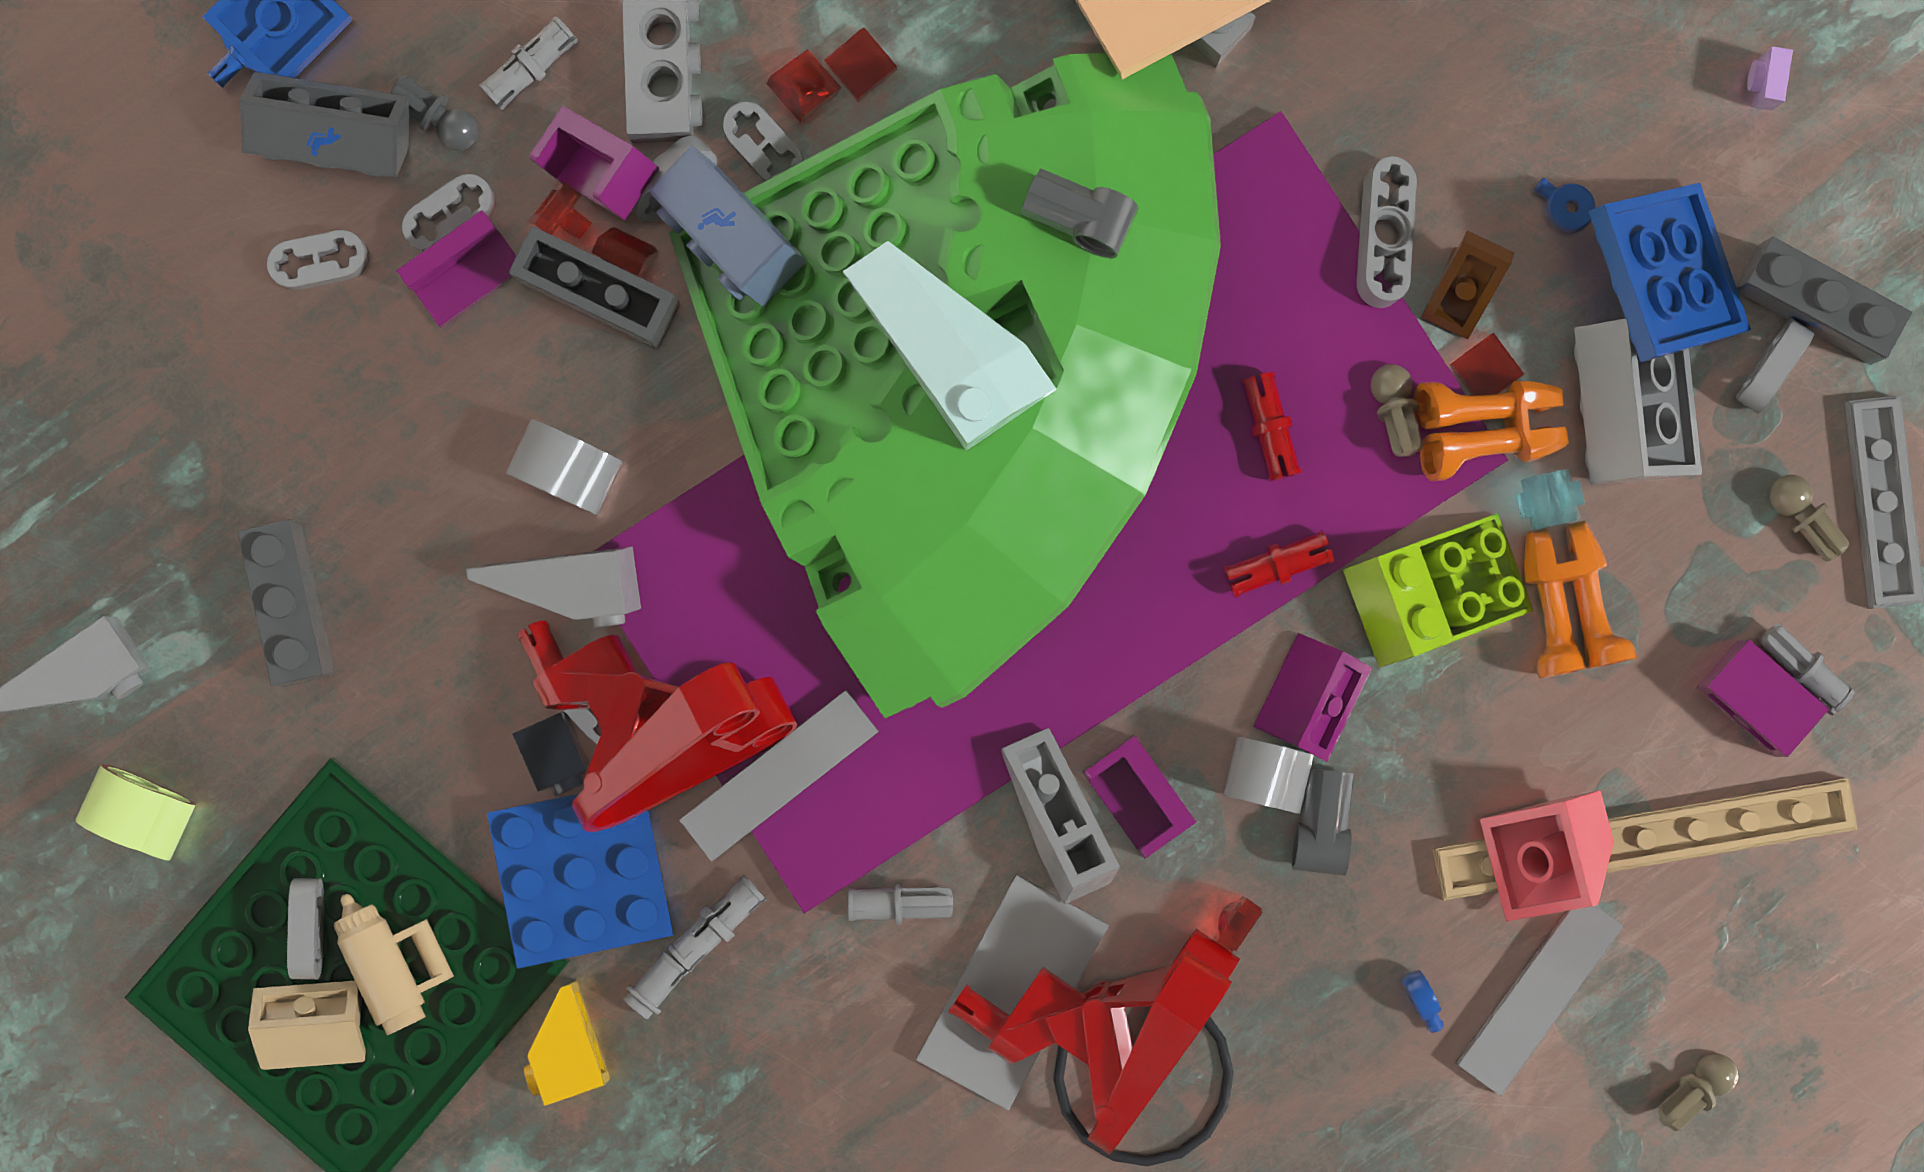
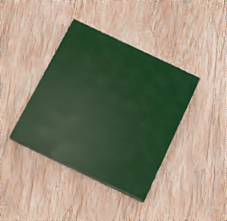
[124,758,571,1172]

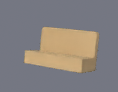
[248,981,366,1070]

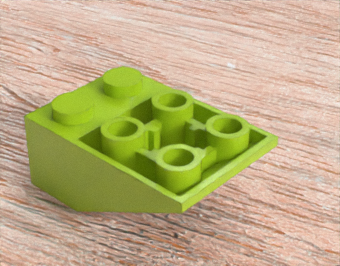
[1343,513,1534,668]

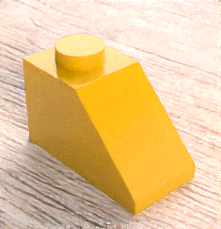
[524,980,610,1106]

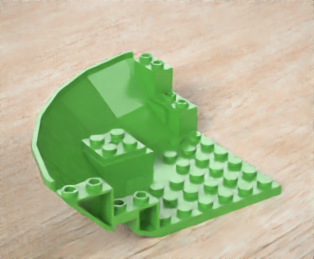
[669,52,1221,718]

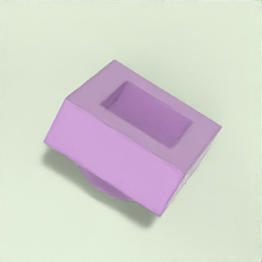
[1747,46,1793,111]

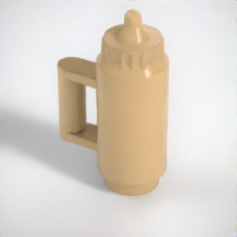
[334,894,454,1035]

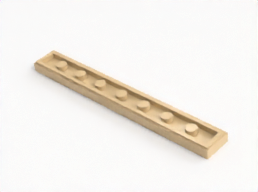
[1433,778,1858,901]

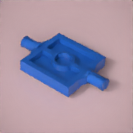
[202,0,353,88]

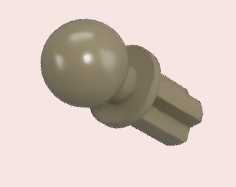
[1370,364,1423,457]
[1770,475,1849,562]
[1657,1054,1738,1131]

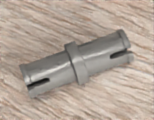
[479,16,578,110]
[667,875,767,972]

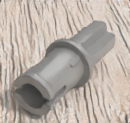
[1760,624,1855,715]
[848,883,953,925]

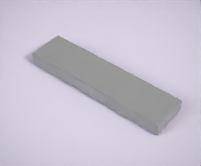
[1844,395,1924,609]
[679,690,879,862]
[1456,905,1624,1096]

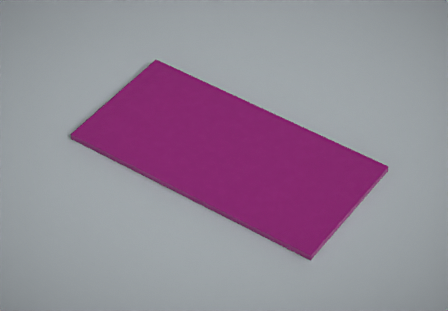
[594,111,1508,914]

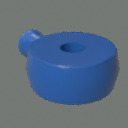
[1534,177,1595,232]
[1401,970,1444,1033]

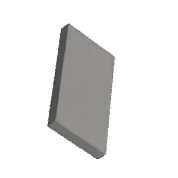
[916,874,1109,1111]

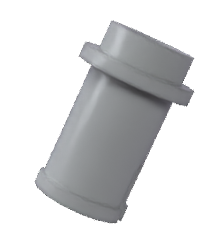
[623,950,689,1020]

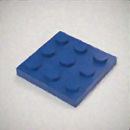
[1589,183,1751,362]
[487,794,674,969]

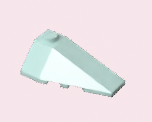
[843,241,1056,451]

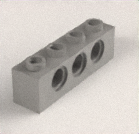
[622,0,703,143]

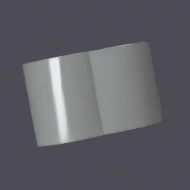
[506,418,622,515]
[1224,736,1314,814]

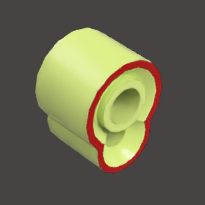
[75,764,196,861]

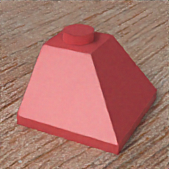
[1480,790,1614,922]

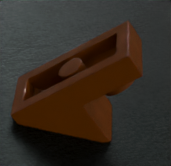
[1421,230,1515,339]

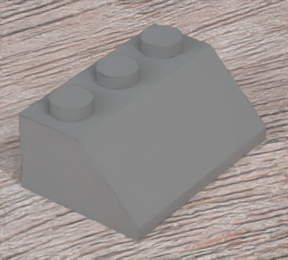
[1574,319,1702,484]

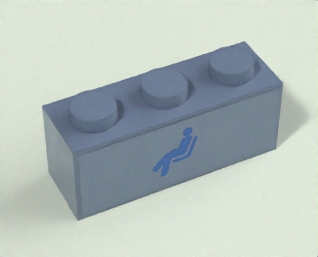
[648,145,807,306]

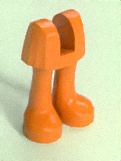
[1413,381,1569,481]
[1524,520,1637,678]

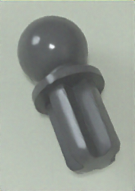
[391,76,479,151]

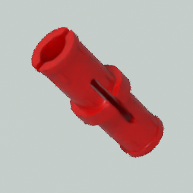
[1241,371,1302,482]
[1223,530,1334,598]

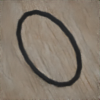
[1053,1017,1234,1167]

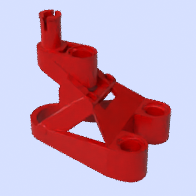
[517,620,798,832]
[948,928,1240,1155]

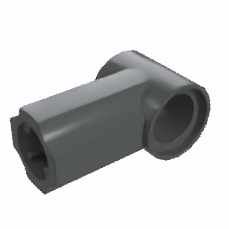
[1021,168,1138,259]
[1292,768,1354,876]

